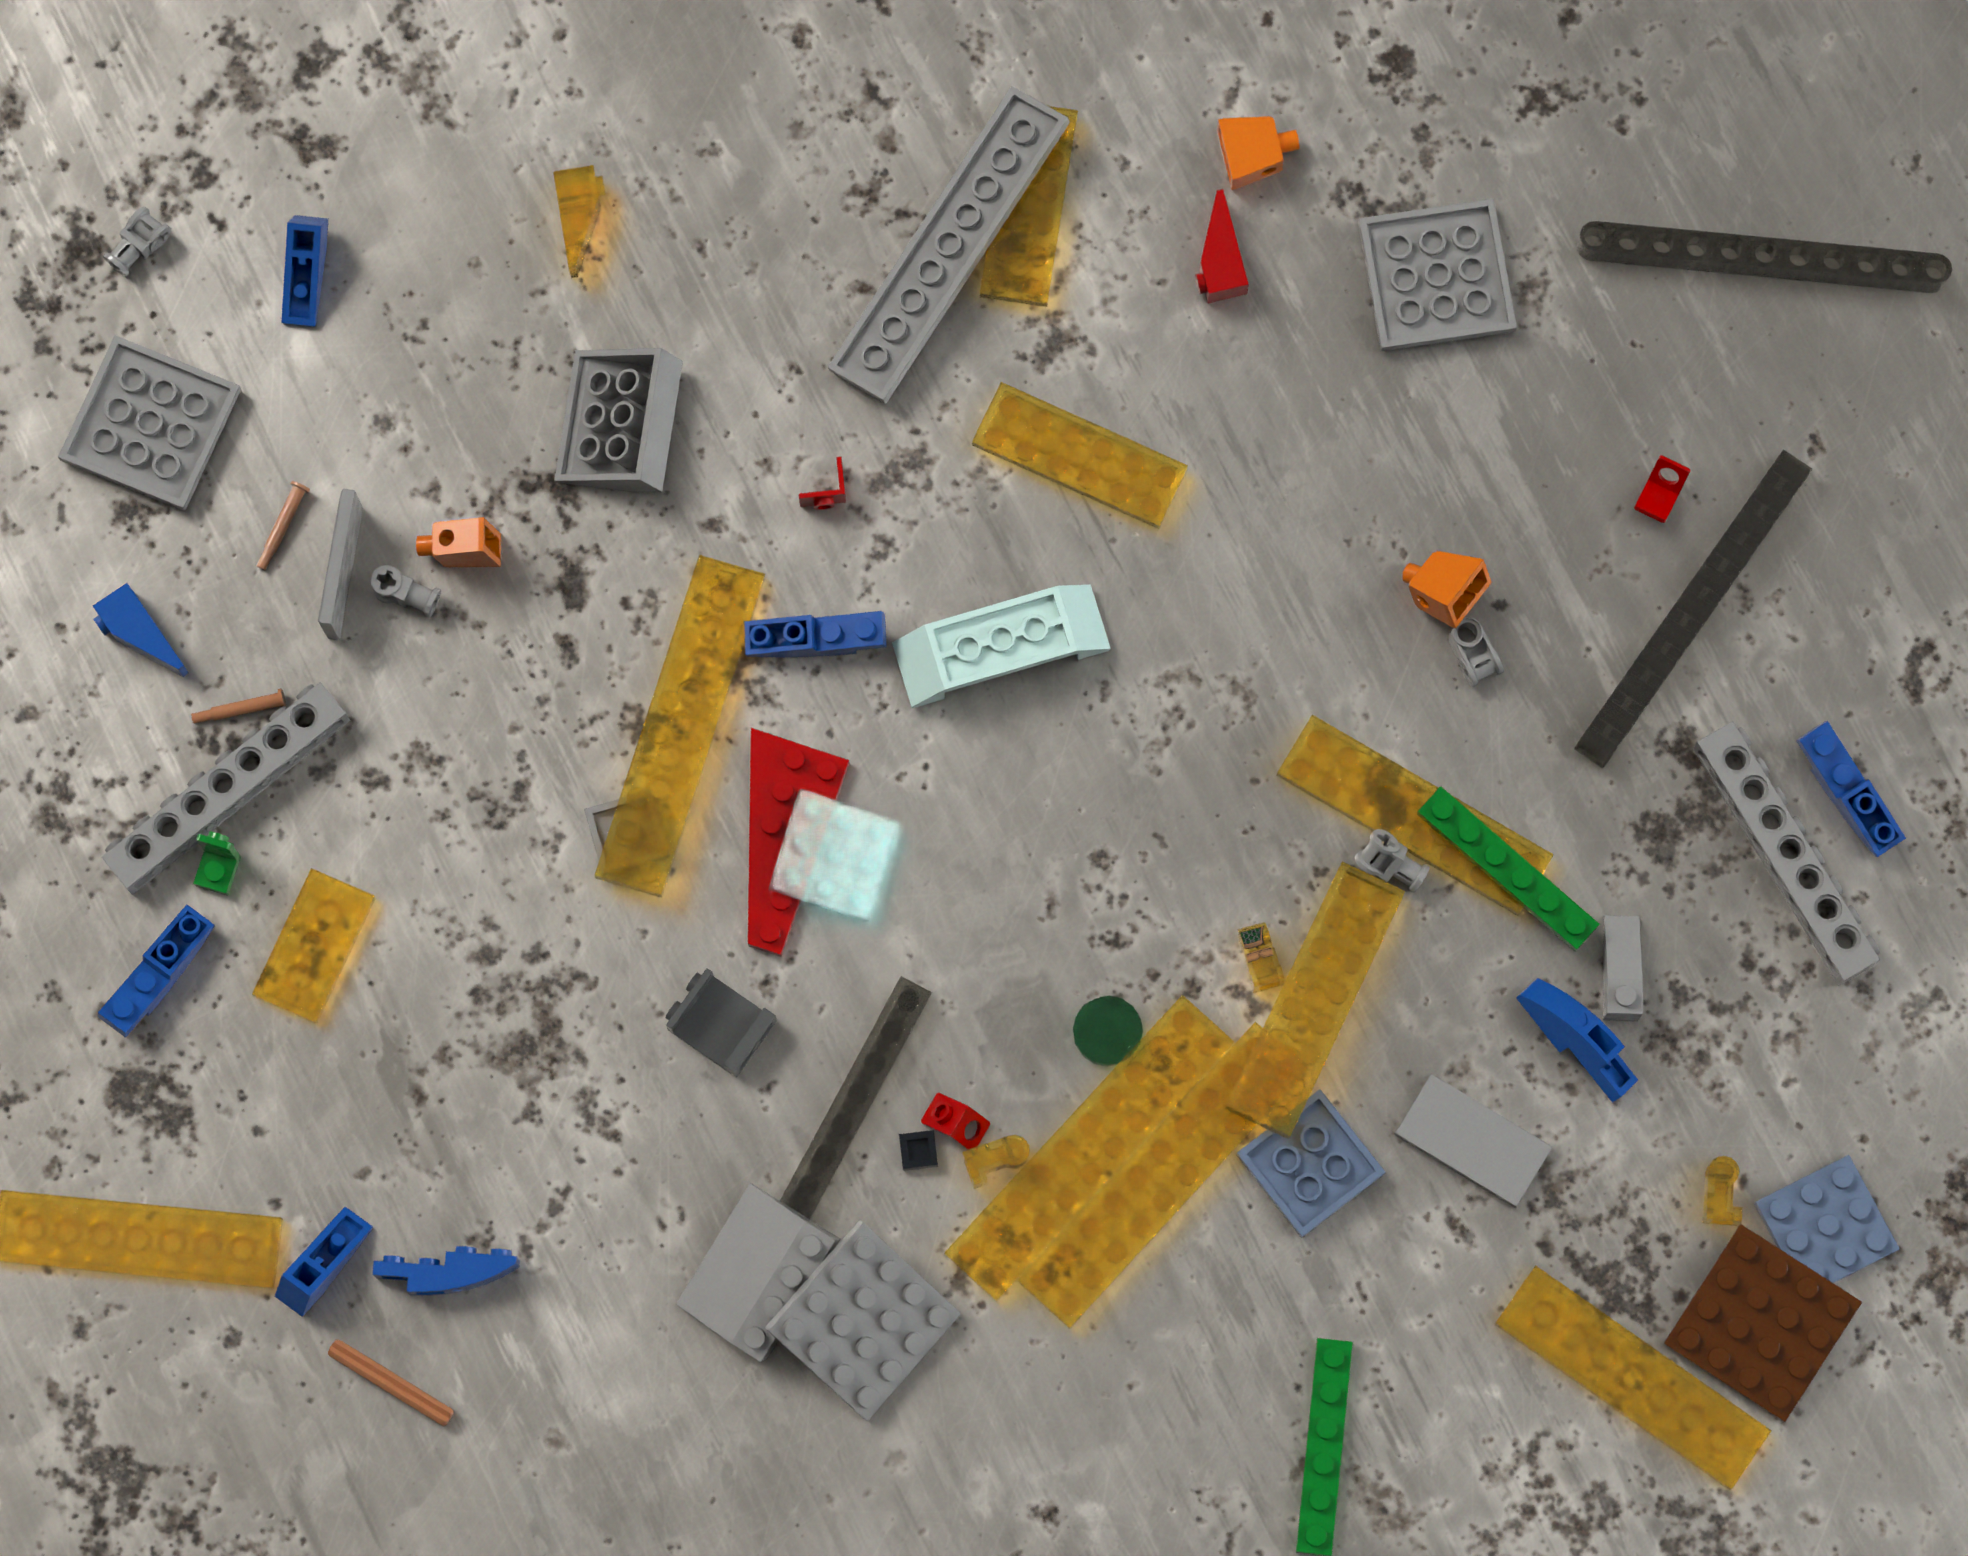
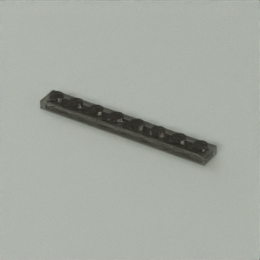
[780,976,932,1220]

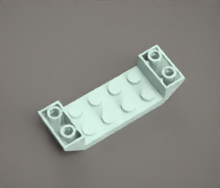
[892,584,1111,708]

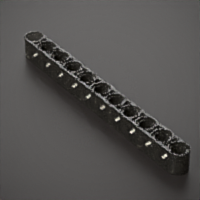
[1576,221,1952,293]
[1574,450,1813,769]

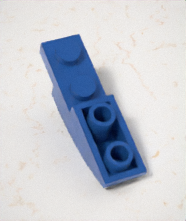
[744,611,887,658]
[1796,721,1906,857]
[98,905,214,1038]
[1516,978,1638,1103]
[372,1246,520,1296]

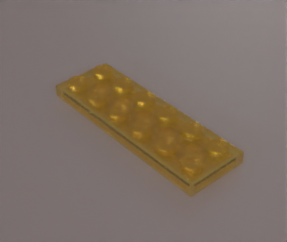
[980,106,1078,307]
[972,382,1188,529]

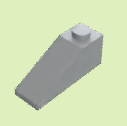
[1603,915,1643,1021]

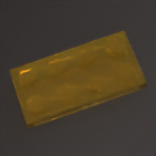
[252,868,376,1024]

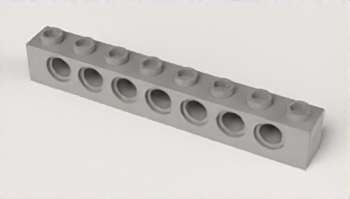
[101,682,351,895]
[1693,721,1880,986]

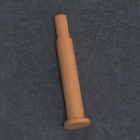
[256,481,310,571]
[191,688,286,724]

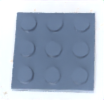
[1236,1089,1386,1238]
[1754,1155,1900,1283]

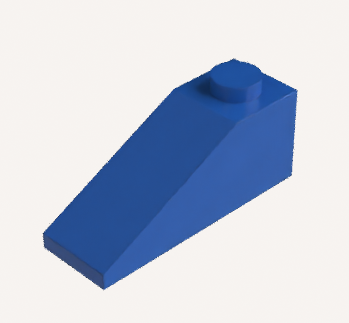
[281,215,329,326]
[93,583,189,677]
[275,1206,373,1317]

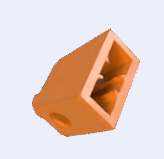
[1217,116,1300,190]
[416,517,501,568]
[1402,551,1492,629]

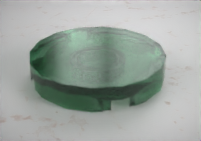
[1073,995,1143,1067]

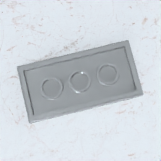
[318,489,363,640]
[1394,1074,1552,1208]

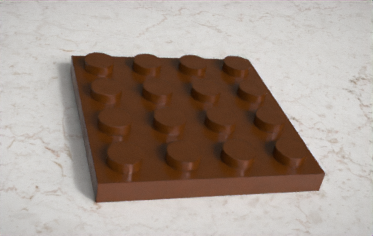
[1664,1224,1862,1422]

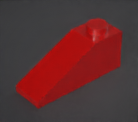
[1195,189,1249,304]

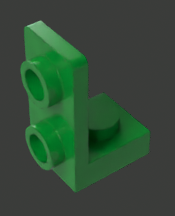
[193,831,241,896]

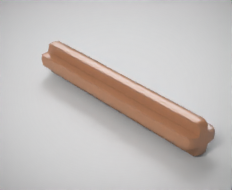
[328,1339,454,1426]

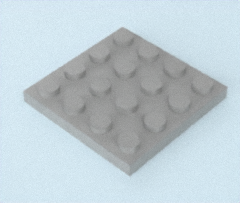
[1359,199,1517,352]
[58,335,241,511]
[765,1220,961,1421]

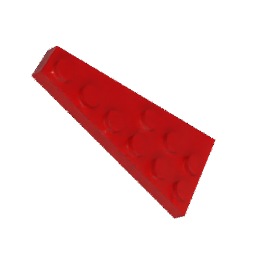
[748,728,850,957]

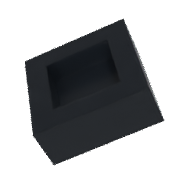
[899,1130,938,1171]

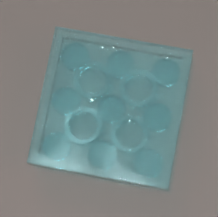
[769,789,899,922]

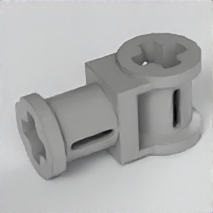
[103,207,171,277]
[371,565,441,618]
[1355,829,1430,893]

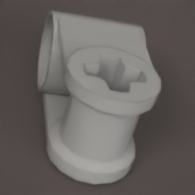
[1449,617,1504,687]

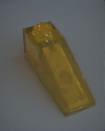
[553,165,606,278]

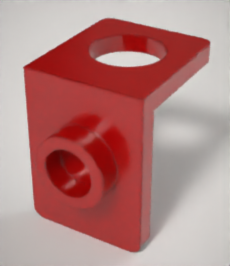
[1634,455,1691,523]
[798,456,846,510]
[921,1093,990,1152]

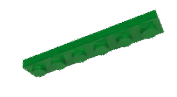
[1417,786,1599,952]
[1295,1338,1353,1556]

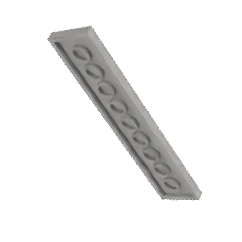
[827,86,1070,404]

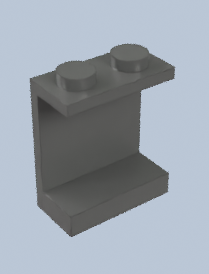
[665,968,777,1078]

